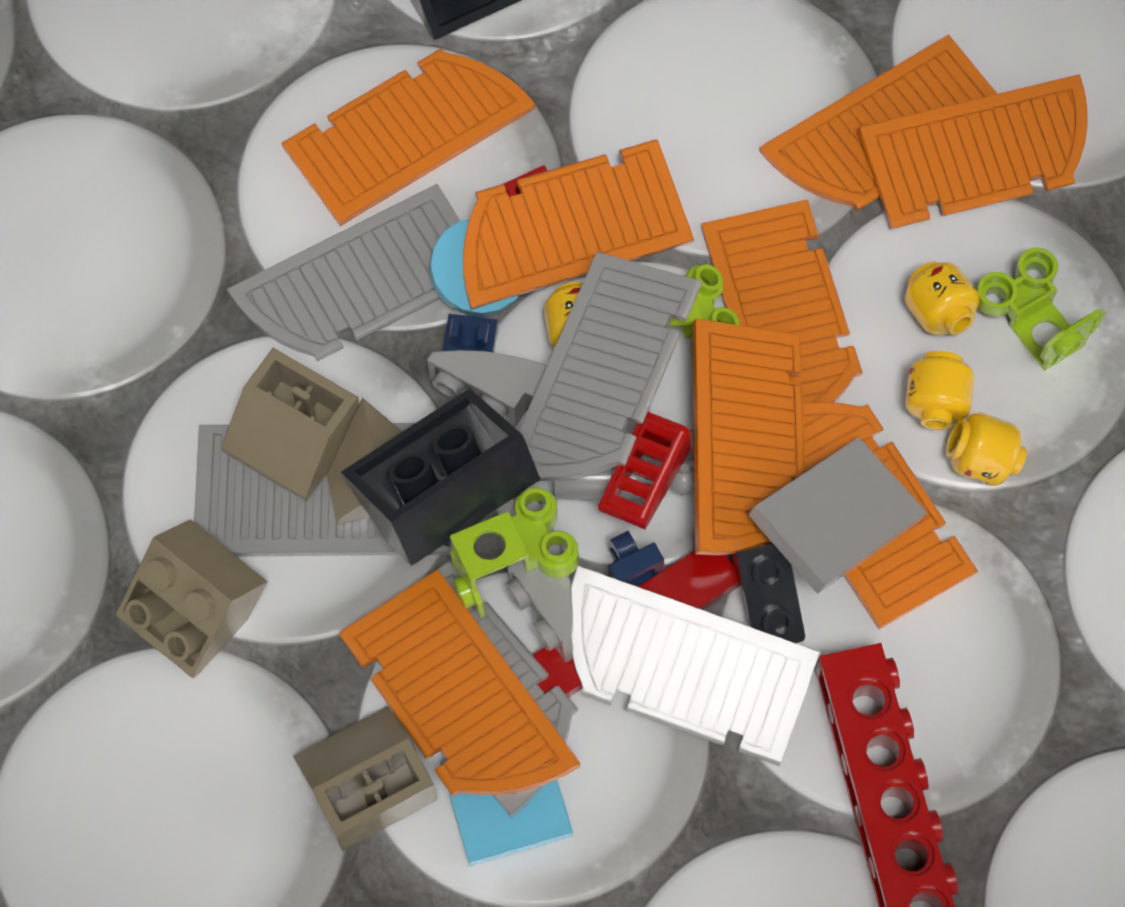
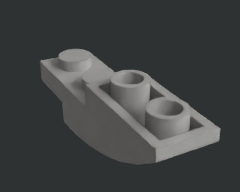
[427,350,547,427]
[482,499,574,663]

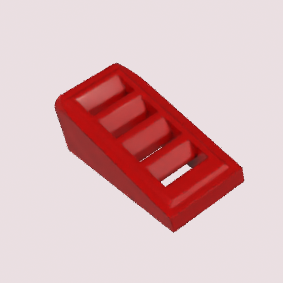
[598,412,691,530]

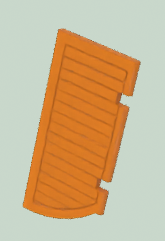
[759,34,997,211]
[281,48,536,227]
[858,74,1088,229]
[462,139,695,310]
[701,200,863,403]
[692,318,805,555]
[792,402,978,630]
[339,569,581,797]

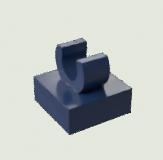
[442,314,499,353]
[608,531,665,587]

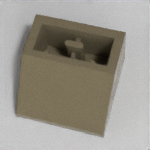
[221,348,360,501]
[116,520,268,678]
[293,707,438,851]

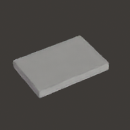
[748,437,927,594]

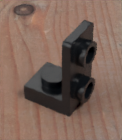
[727,542,806,643]

